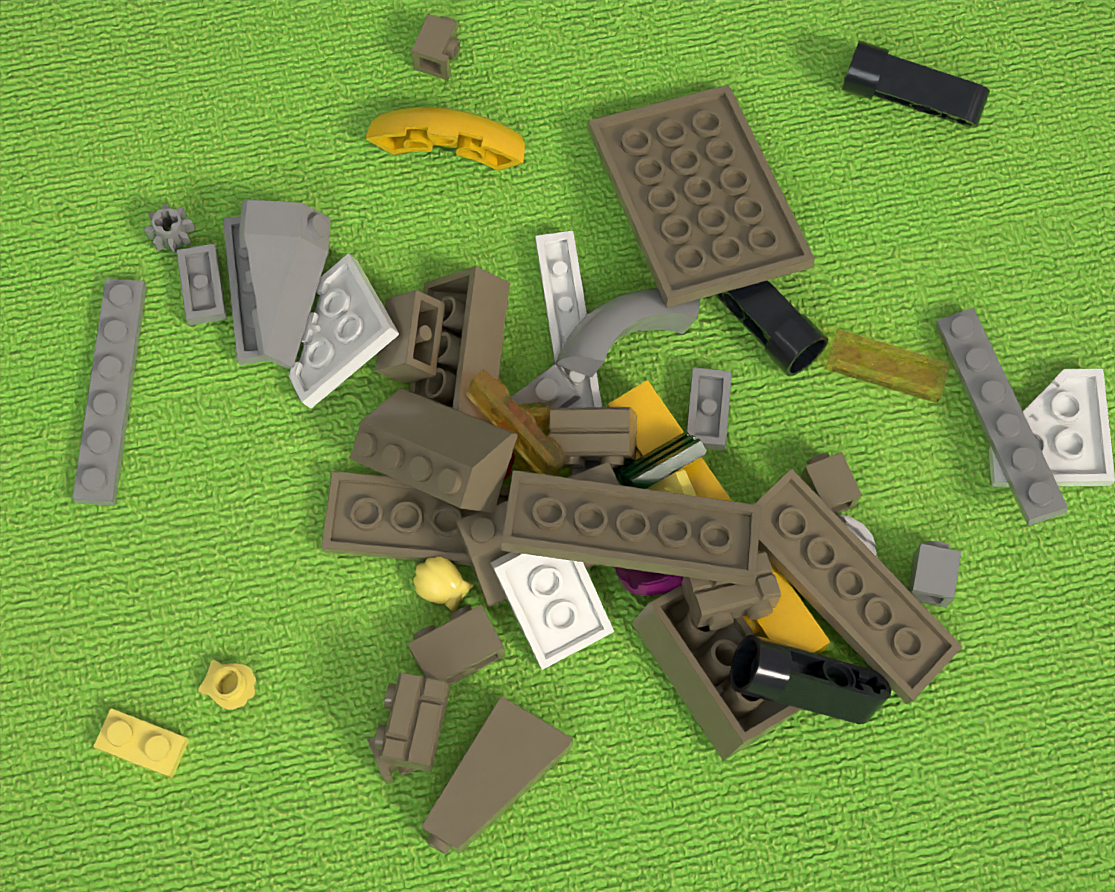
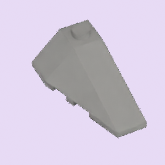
[239,199,331,369]

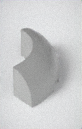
[556,288,700,377]

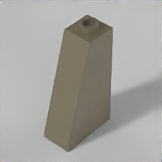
[421,696,573,855]

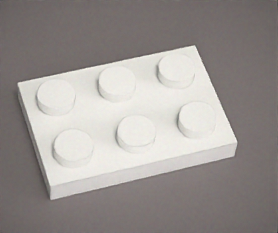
[490,552,614,670]

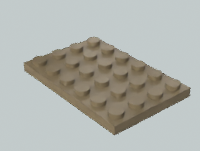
[588,85,815,308]

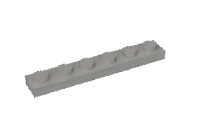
[72,279,147,506]
[936,308,1068,526]

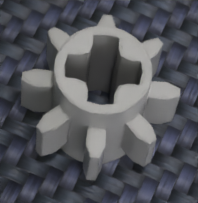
[144,204,195,254]

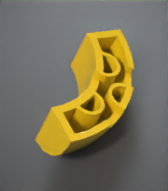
[365,107,525,171]

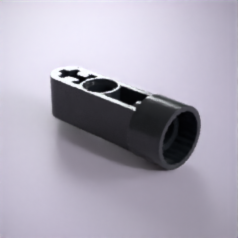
[842,40,990,128]
[716,280,828,376]
[730,635,891,724]

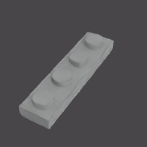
[223,216,269,365]

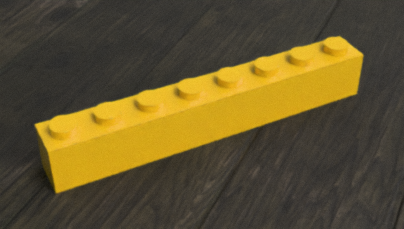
[607,380,830,655]

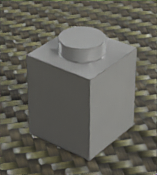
[908,541,961,608]

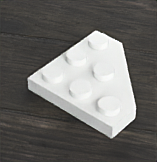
[289,253,399,408]
[989,369,1115,487]

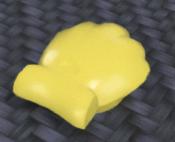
[413,556,474,612]
[198,659,256,710]

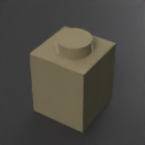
[800,452,862,514]

